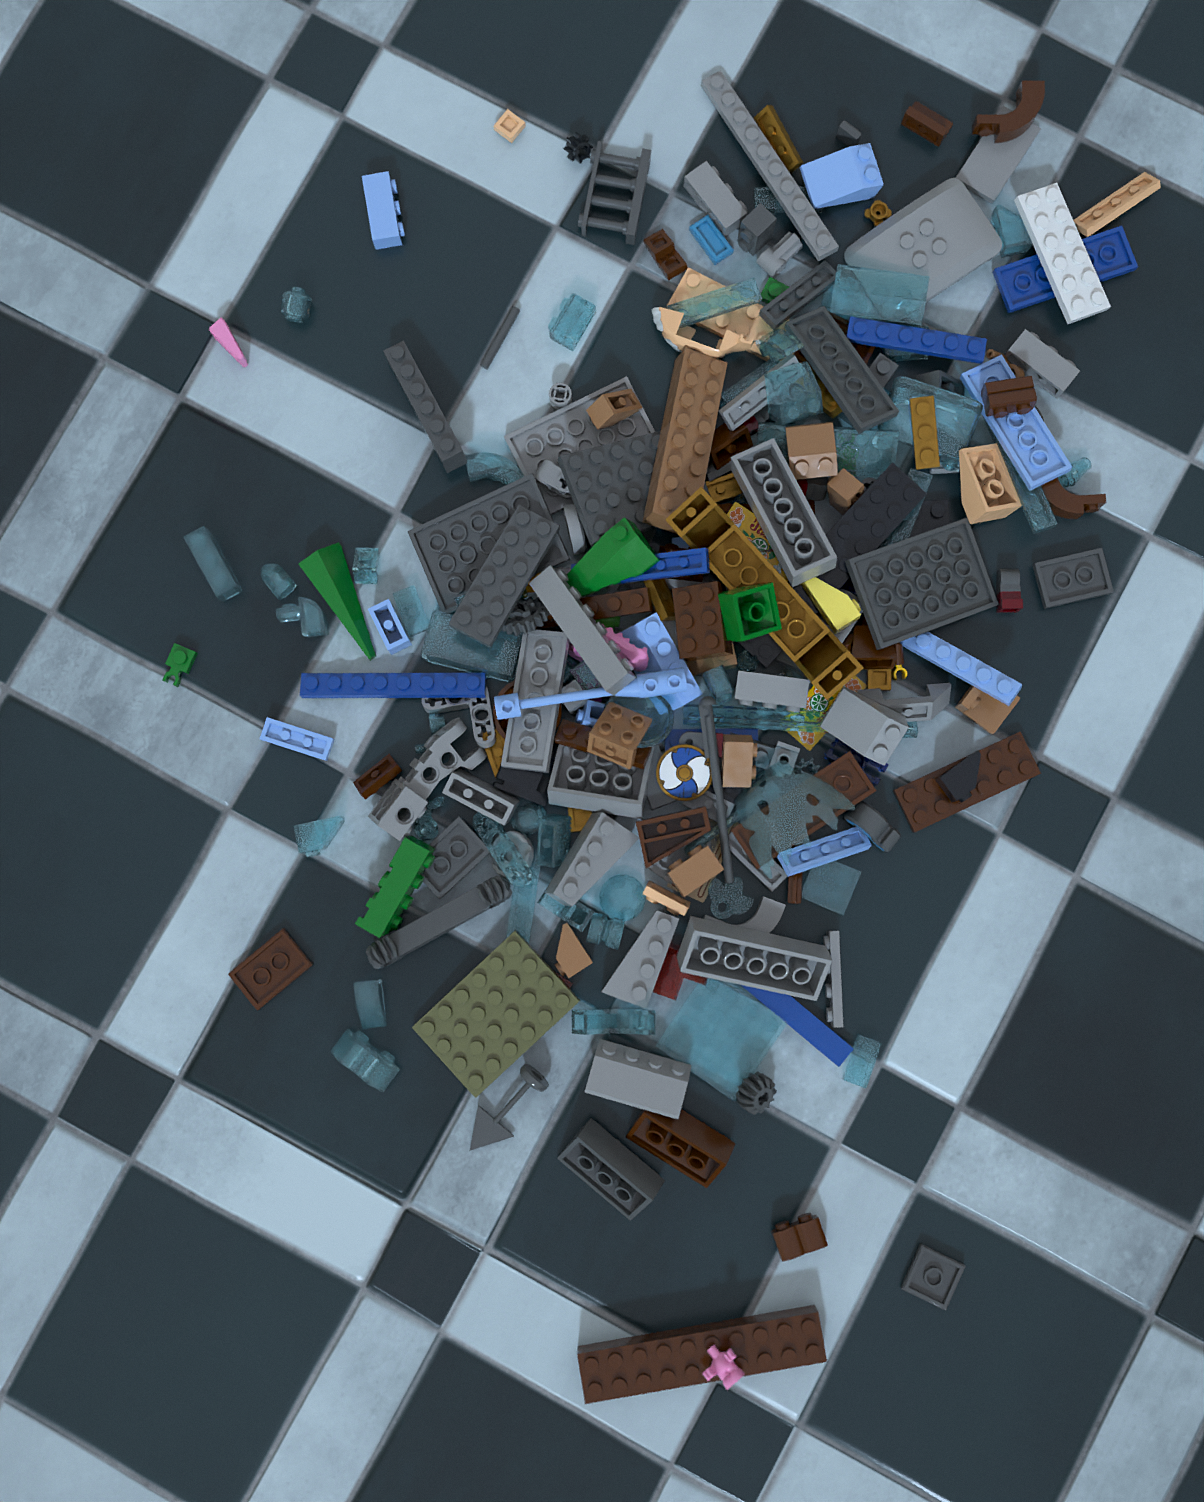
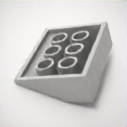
[547,742,655,819]

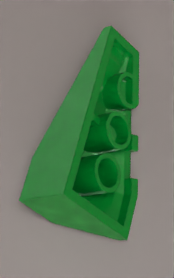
[567,517,660,597]

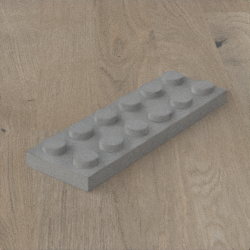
[501,630,570,773]

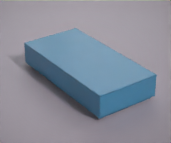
[689,214,734,265]

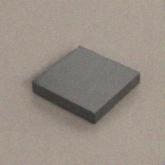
[900,1243,966,1311]

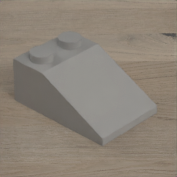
[820,686,909,766]

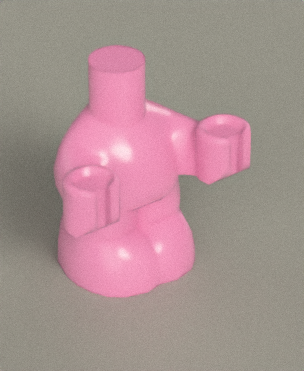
[702,1345,745,1390]

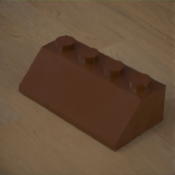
[626,1109,736,1188]

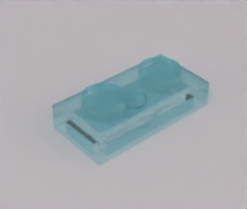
[843,1034,882,1088]

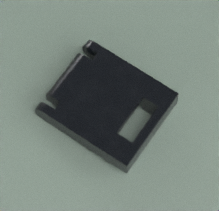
[492,759,555,807]

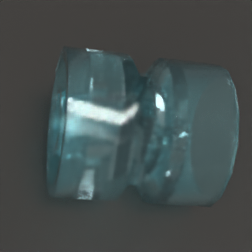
[586,912,626,950]

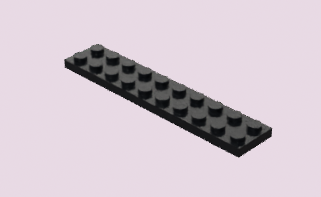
[738,462,927,668]

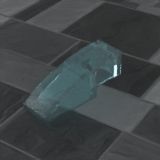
[755,329,804,363]

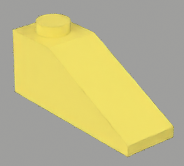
[800,577,861,634]

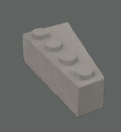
[544,812,639,906]
[601,910,679,1009]

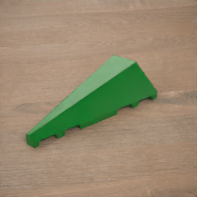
[298,542,376,661]

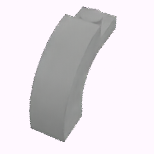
[703,896,786,933]

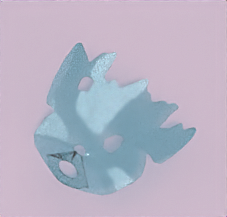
[735,761,855,879]

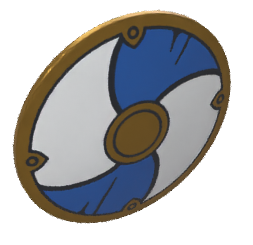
[656,744,712,801]

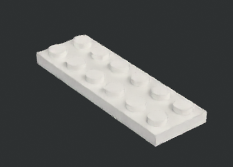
[1014,183,1111,324]

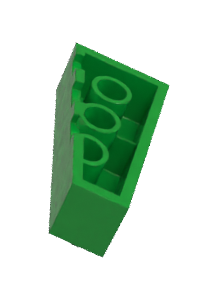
[355,835,435,938]

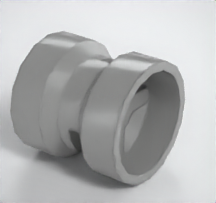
[549,383,572,411]

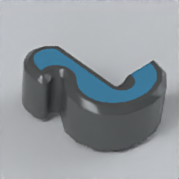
[844,801,901,852]

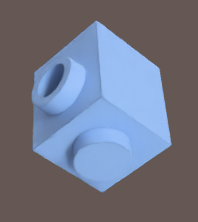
[575,700,607,728]

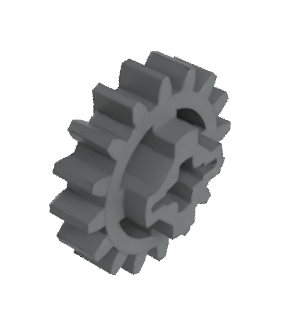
[502,596,550,636]

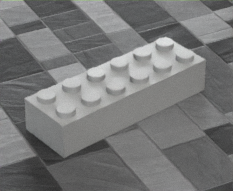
[731,438,837,587]
[677,916,832,1001]

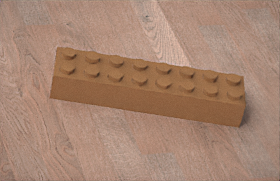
[642,347,727,534]

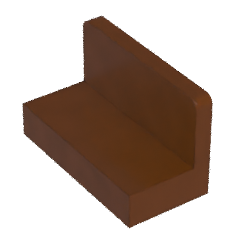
[901,101,953,147]

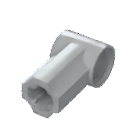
[756,232,803,278]

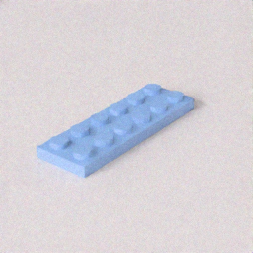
[960,355,1072,491]

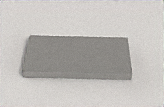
[956,106,1041,204]

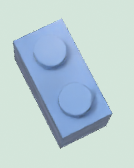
[368,599,412,655]

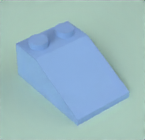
[800,143,884,209]

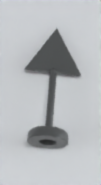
[470,1063,549,1151]

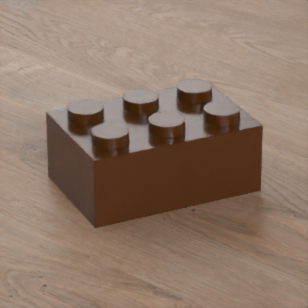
[672,581,733,661]

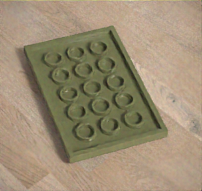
[412,930,580,1098]

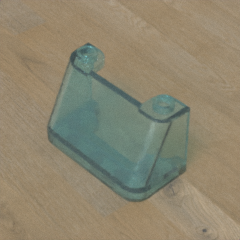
[871,376,983,472]

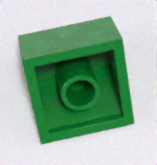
[718,582,782,642]

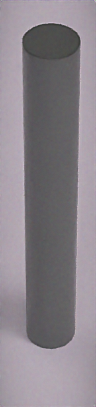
[480,306,520,369]

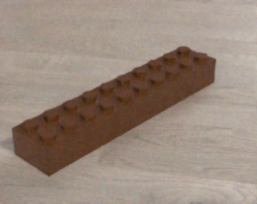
[577,1305,827,1404]

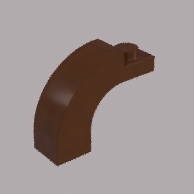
[972,81,1045,143]
[1031,477,1106,519]

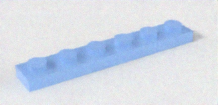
[901,632,1022,706]

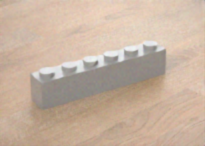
[529,565,636,695]

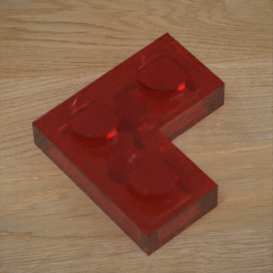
[653,948,708,1001]

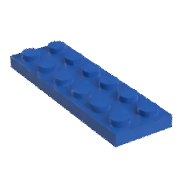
[992,226,1138,313]

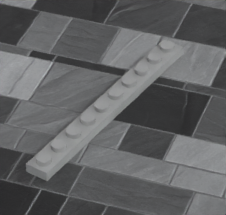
[701,71,839,261]

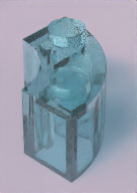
[330,1028,400,1092]

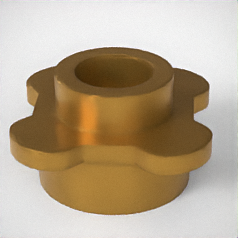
[864,200,892,226]

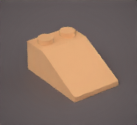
[959,443,1022,524]

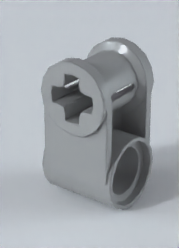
[535,459,572,499]

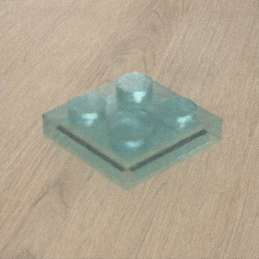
[802,861,861,916]

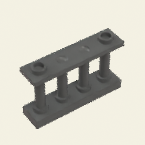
[578,141,651,245]

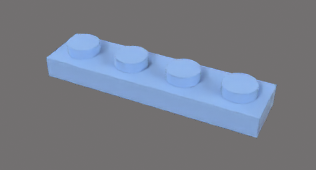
[777,827,872,877]

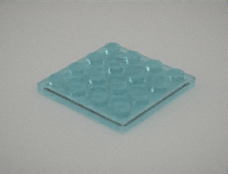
[655,977,788,1101]

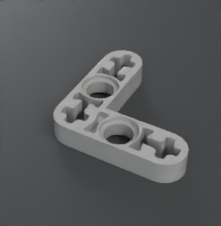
[422,686,496,748]

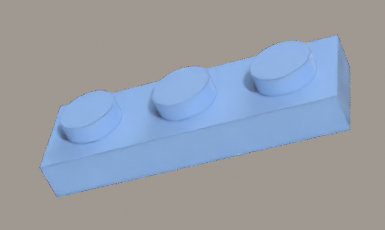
[260,717,335,761]

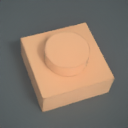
[494,109,526,143]

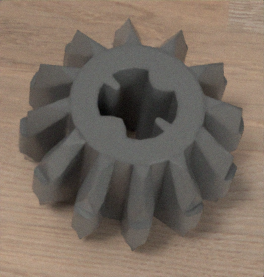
[735,1071,777,1115]

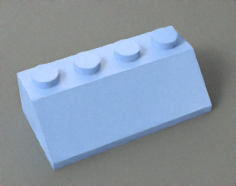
[619,612,703,716]

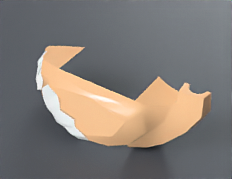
[652,307,754,359]

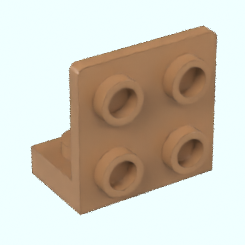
[955,685,1020,734]
[587,702,652,769]

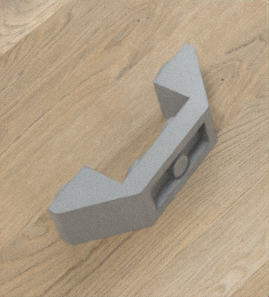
[857,683,951,722]

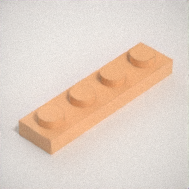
[1073,172,1161,237]

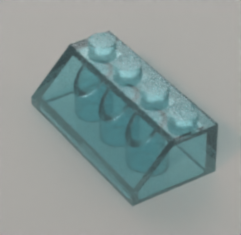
[829,264,930,325]

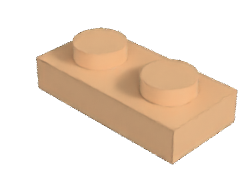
[642,880,691,916]

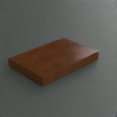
[228,928,314,1011]

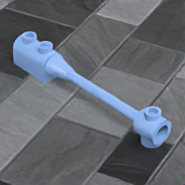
[494,667,687,720]

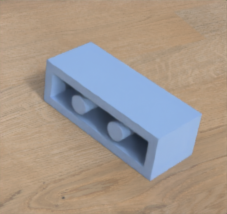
[362,171,405,250]

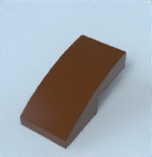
[643,229,688,281]

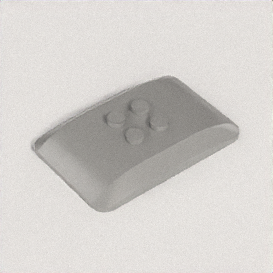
[844,178,1002,323]

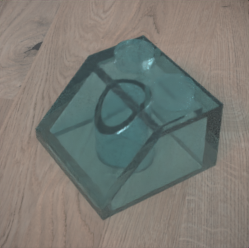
[764,361,823,425]

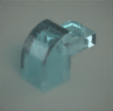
[276,597,329,638]
[537,888,595,932]

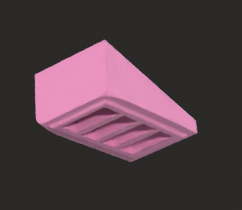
[209,317,248,367]

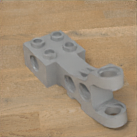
[368,718,487,841]

